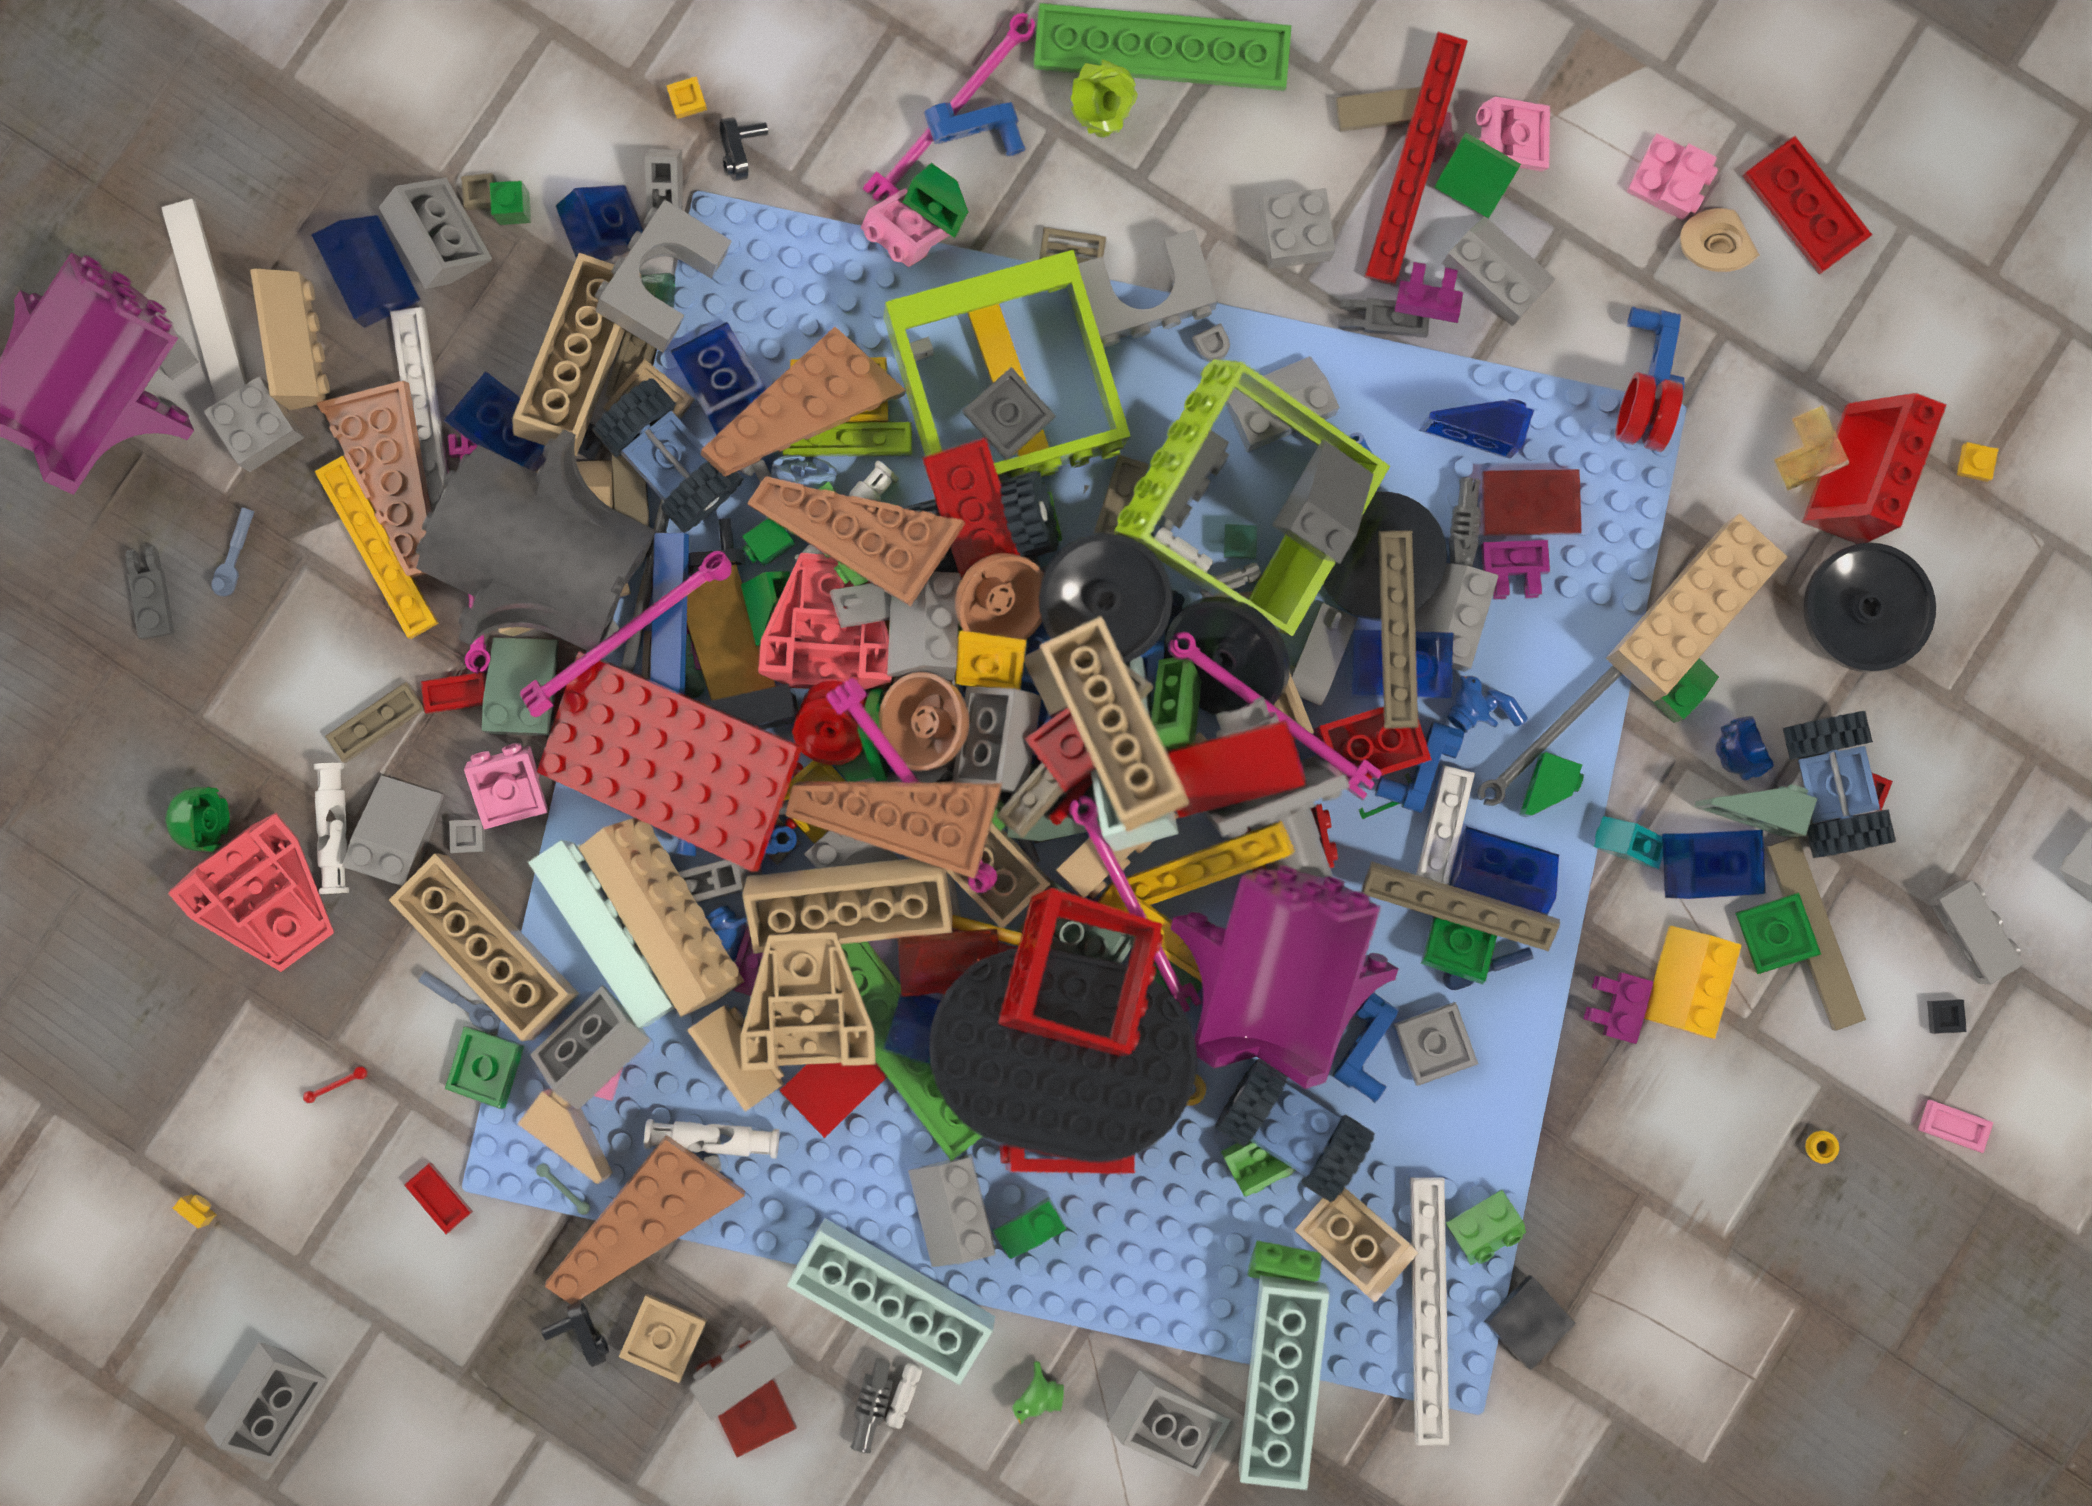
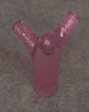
[1432,112,1457,163]

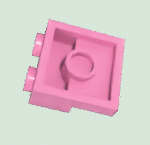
[1476,96,1550,171]
[1626,133,1718,220]
[861,188,949,268]
[464,743,548,829]

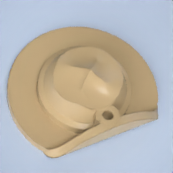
[1680,208,1760,272]

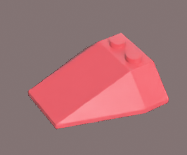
[759,553,892,690]
[168,813,334,972]

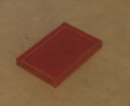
[1481,469,1582,536]
[898,928,999,996]
[695,1340,797,1458]

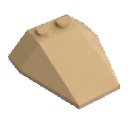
[740,932,876,1071]

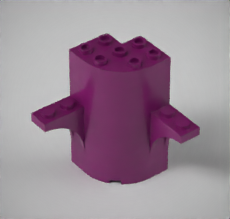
[0,252,194,495]
[1170,866,1399,1089]

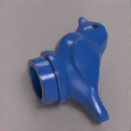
[1447,676,1499,733]
[706,905,748,961]

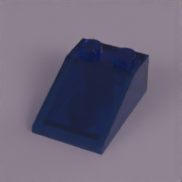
[670,322,766,435]
[1419,399,1534,459]
[1351,629,1454,699]
[1662,830,1766,899]

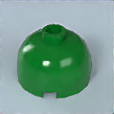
[165,787,230,852]

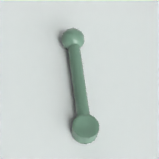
[536,1164,590,1215]

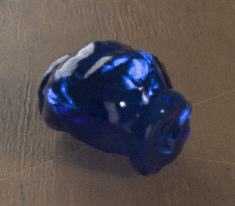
[1715,716,1774,781]

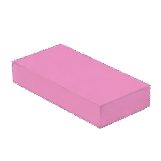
[1918,1100,1994,1153]

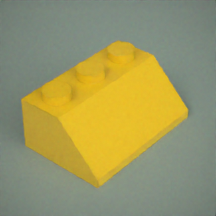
[1644,926,1742,1039]

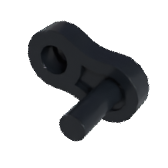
[719,117,768,181]
[688,518,745,575]
[541,1301,609,1367]

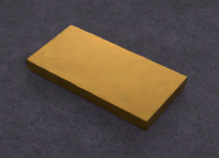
[687,564,776,701]

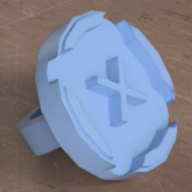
[771,455,836,489]

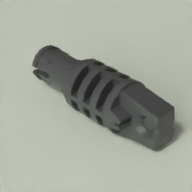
[1449,477,1481,567]
[850,1358,893,1453]

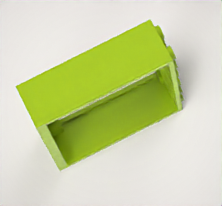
[883,250,1131,484]
[1114,359,1390,636]

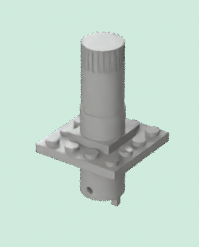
[1202,696,1349,878]

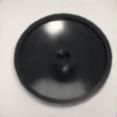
[1323,491,1447,621]
[1038,532,1172,663]
[1803,543,1936,672]
[1165,596,1290,715]

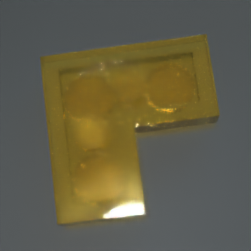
[1774,405,1849,491]

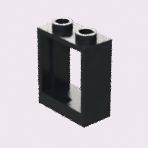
[711,684,799,730]

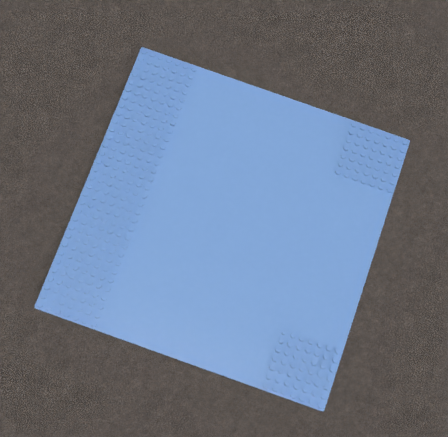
[462,191,1686,1415]

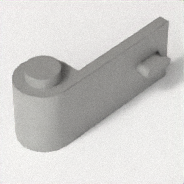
[830,583,891,628]
[1290,603,1358,706]

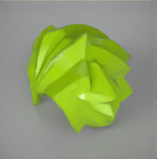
[1070,59,1138,138]

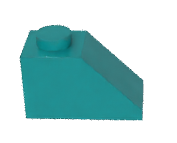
[1593,816,1668,869]

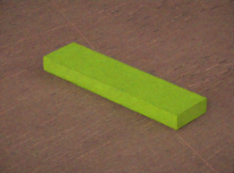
[783,422,912,457]

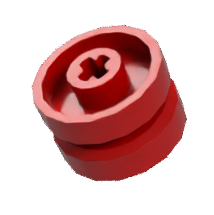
[1615,372,1683,452]
[792,680,867,765]

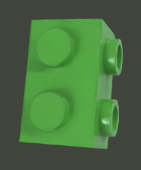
[1221,1141,1296,1197]
[1446,1190,1526,1265]
[1248,1240,1321,1282]

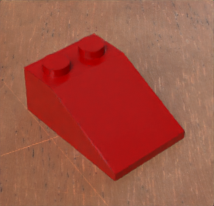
[1313,706,1431,781]

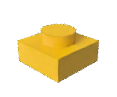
[666,76,708,119]
[1956,442,1998,482]
[172,1194,217,1228]

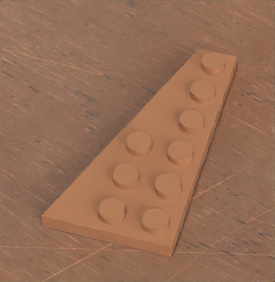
[701,327,906,476]
[316,381,432,577]
[747,476,965,607]
[785,782,1003,878]
[545,1135,745,1304]

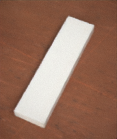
[1416,765,1475,885]

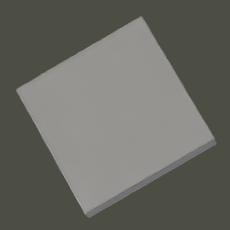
[1393,1002,1478,1086]

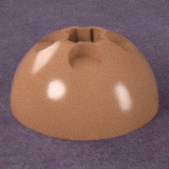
[955,554,1044,640]
[879,672,969,771]

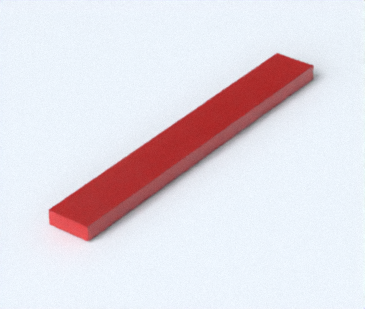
[1364,31,1468,286]

